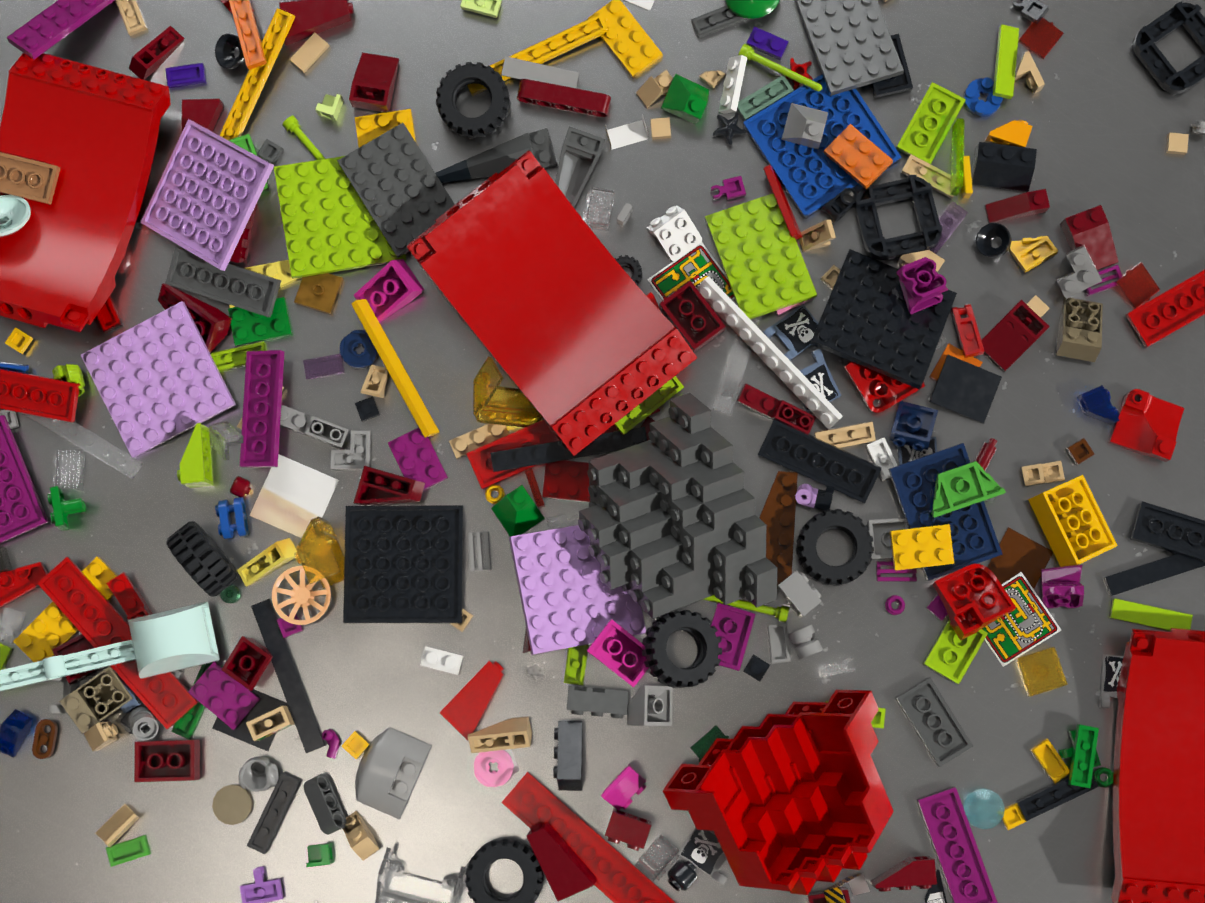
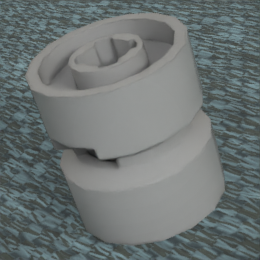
[789,624,823,660]
[128,707,159,741]

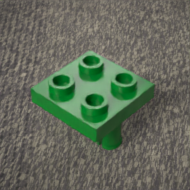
[48,486,86,531]

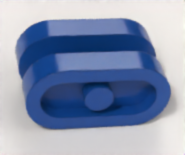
[215,497,249,539]

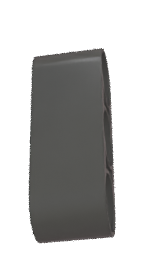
[304,774,346,835]

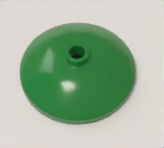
[725,0,780,19]

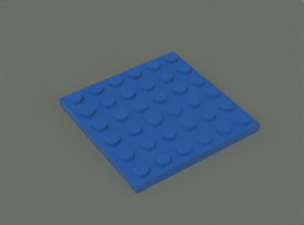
[743,74,901,218]

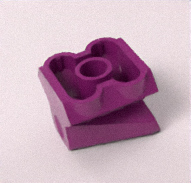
[896,257,948,314]
[1041,565,1084,608]

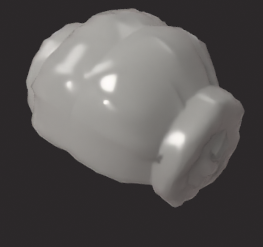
[238,756,279,792]

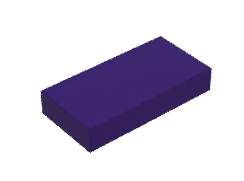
[165,63,206,88]

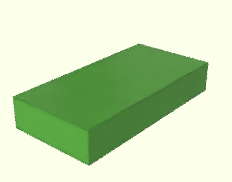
[106,835,151,867]

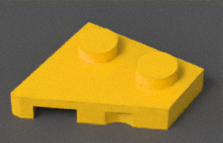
[1008,236,1058,273]

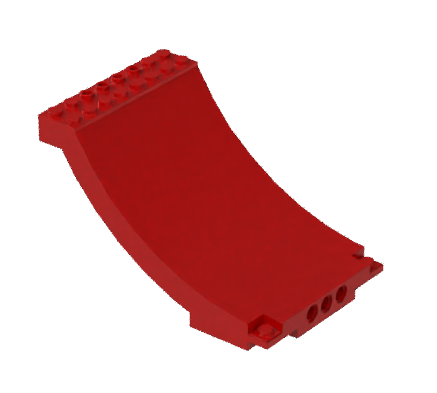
[0,53,171,332]
[406,150,697,456]
[1111,628,1205,903]

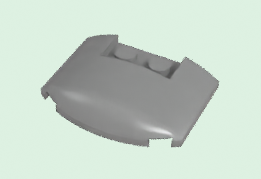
[355,727,432,820]

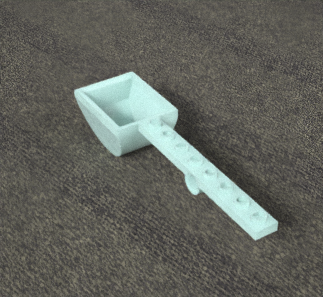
[0,602,220,692]

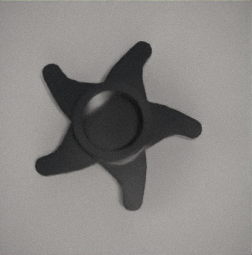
[713,113,746,146]

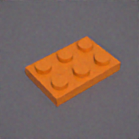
[824,124,893,189]

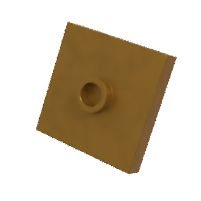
[294,273,343,315]

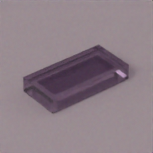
[303,354,345,380]

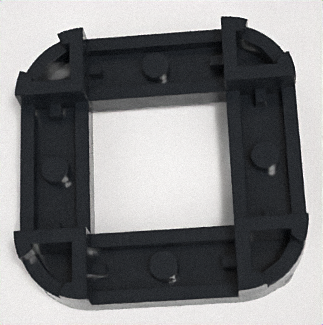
[1132,1,1205,95]
[855,175,942,260]

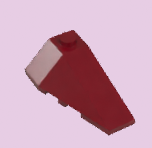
[158,283,232,353]

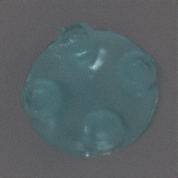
[964,789,1005,829]

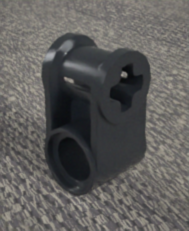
[821,188,858,224]

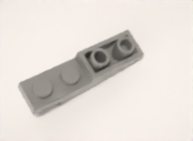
[280,404,349,448]

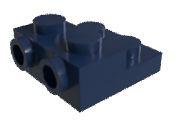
[889,401,938,451]

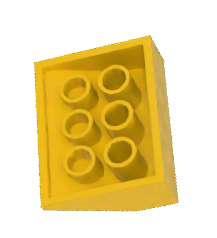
[1028,475,1118,567]

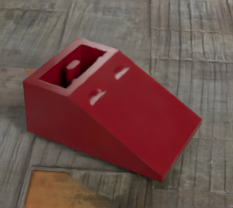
[349,52,399,112]
[982,300,1050,371]
[870,856,937,892]

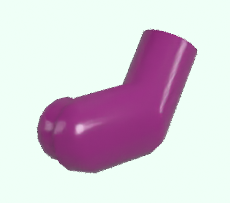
[322,729,340,759]

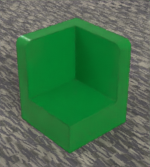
[306,843,333,867]

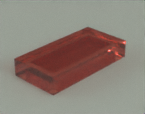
[525,468,545,509]

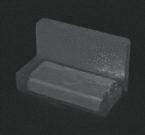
[209,421,243,460]

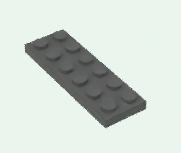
[165,247,281,317]

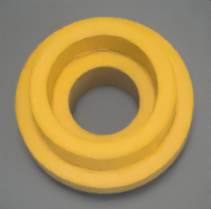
[485,485,505,504]

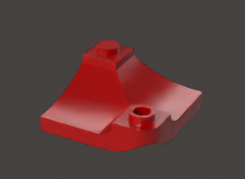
[844,362,925,413]
[1108,389,1185,462]
[933,564,1016,640]

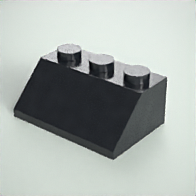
[972,142,1037,192]

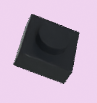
[355,396,380,422]
[743,654,770,682]

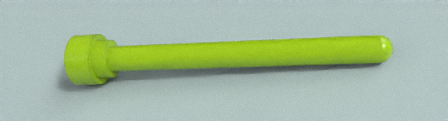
[738,44,822,92]
[282,115,326,160]
[703,595,789,622]

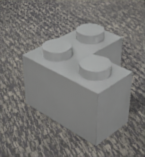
[1057,245,1102,299]
[777,570,822,618]

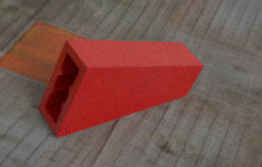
[439,661,505,741]

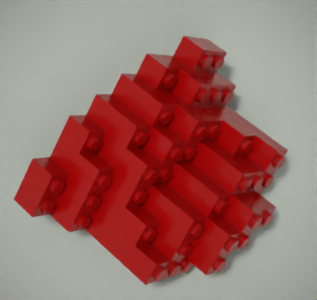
[663,690,894,895]

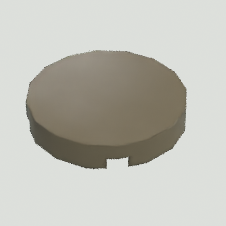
[212,784,253,825]

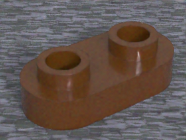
[32,719,58,759]

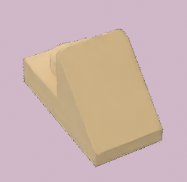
[1015,51,1045,93]
[636,70,673,108]
[799,220,836,251]
[361,365,390,398]

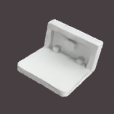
[647,206,702,261]

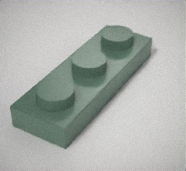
[737,75,794,121]

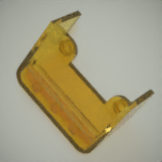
[473,356,542,427]
[294,516,345,589]

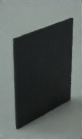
[929,354,1002,424]
[212,689,288,751]

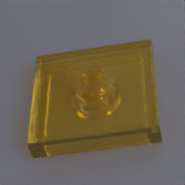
[1016,647,1068,697]

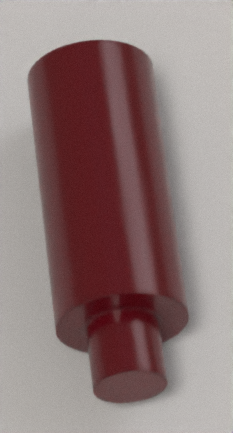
[974,438,997,471]

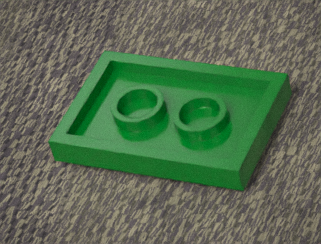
[228,297,293,347]

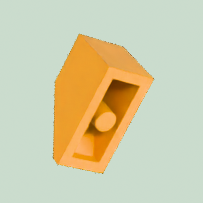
[985,120,1033,148]

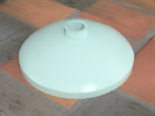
[0,195,31,237]

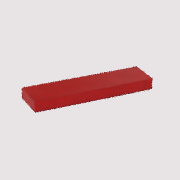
[764,165,802,240]

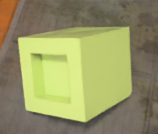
[315,94,344,121]

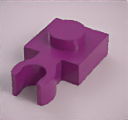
[711,176,746,200]

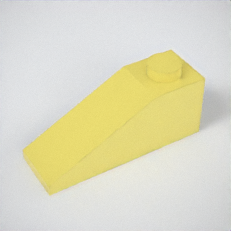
[237,538,299,587]

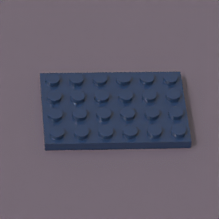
[888,443,1003,581]

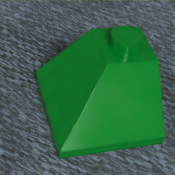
[661,73,709,124]
[491,485,545,537]

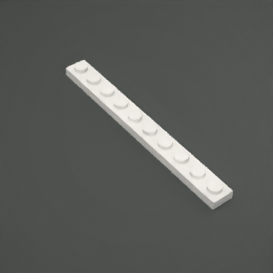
[697,276,843,430]

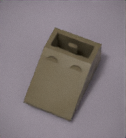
[1056,297,1103,362]
[59,666,133,734]

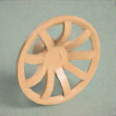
[272,566,331,625]

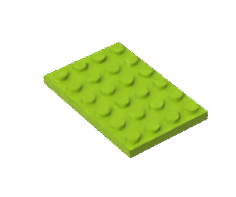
[705,193,817,319]

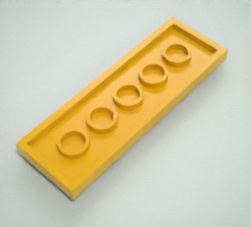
[13,556,118,662]

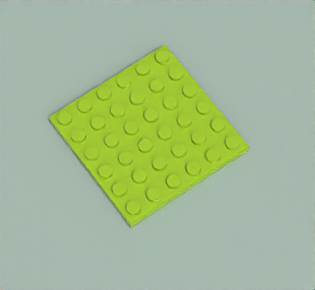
[274,156,406,279]

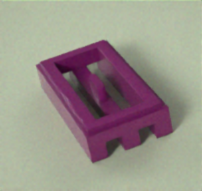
[1086,265,1125,296]
[876,561,917,582]

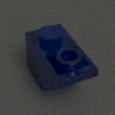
[1077,385,1120,425]
[0,709,32,758]

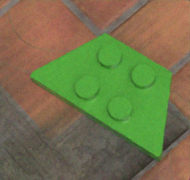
[932,461,1006,518]

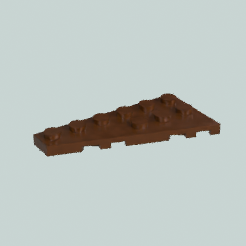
[759,471,798,589]

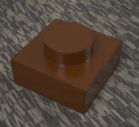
[1066,438,1095,465]

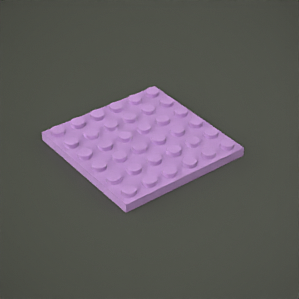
[140,119,274,271]
[81,301,236,458]
[509,525,646,655]

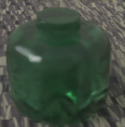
[220,584,241,604]

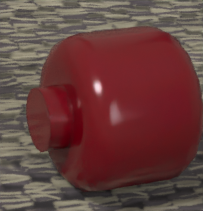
[230,476,251,497]

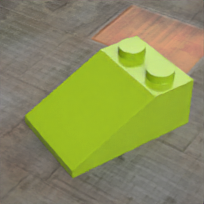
[177,423,213,488]

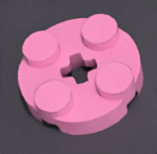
[474,750,514,787]

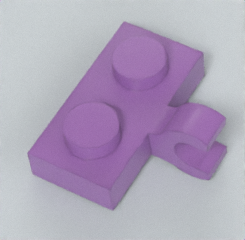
[239,866,284,903]

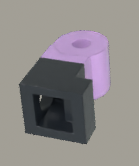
[795,484,835,510]

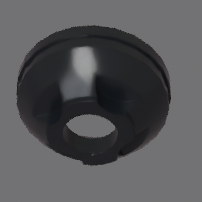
[215,34,244,69]
[976,223,1012,258]

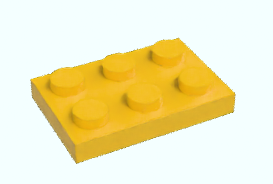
[355,109,416,148]
[890,524,954,571]

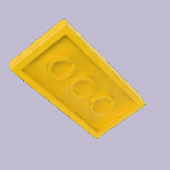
[587,0,663,78]

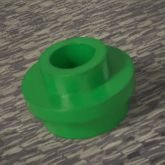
[1093,767,1113,788]

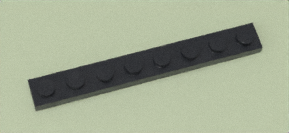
[490,427,647,472]

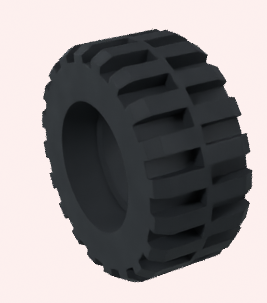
[436,62,510,139]
[796,509,874,586]
[166,521,239,597]
[642,610,722,688]
[465,838,543,903]

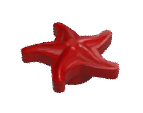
[781,58,813,91]

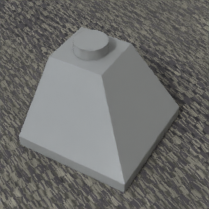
[781,103,828,149]
[627,685,673,726]

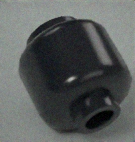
[668,861,697,891]

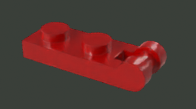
[951,304,985,358]

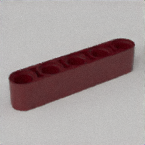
[517,79,611,117]

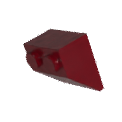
[221,636,273,691]

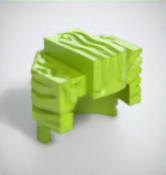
[52,364,85,397]

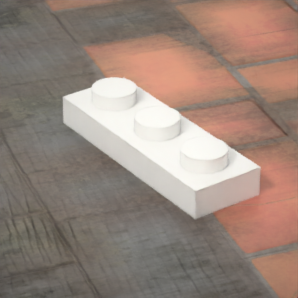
[719,55,747,114]

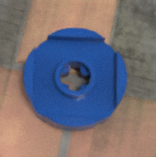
[963,77,1003,117]

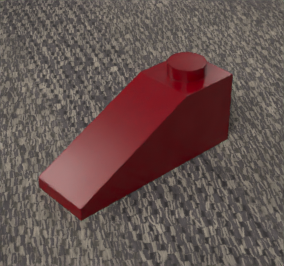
[129,26,185,80]
[985,189,1050,223]

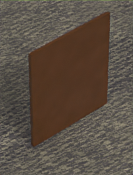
[987,527,1053,589]

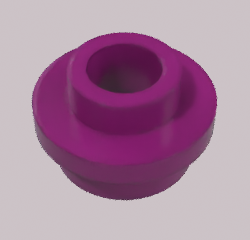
[885,595,905,615]

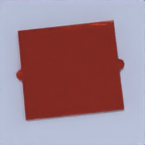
[1018,18,1064,59]
[1116,262,1160,309]

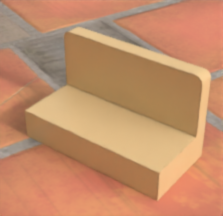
[95,804,139,847]

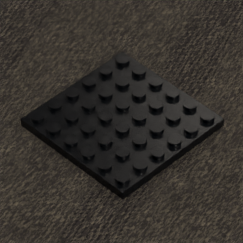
[810,249,957,390]
[343,505,463,624]

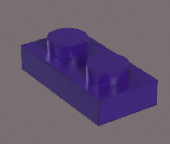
[746,26,789,60]

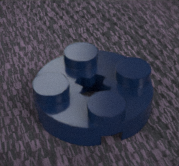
[340,330,378,369]

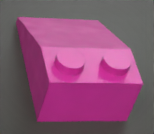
[354,259,424,323]
[587,619,649,688]
[601,764,647,810]

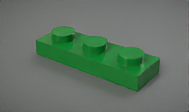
[1068,724,1099,788]

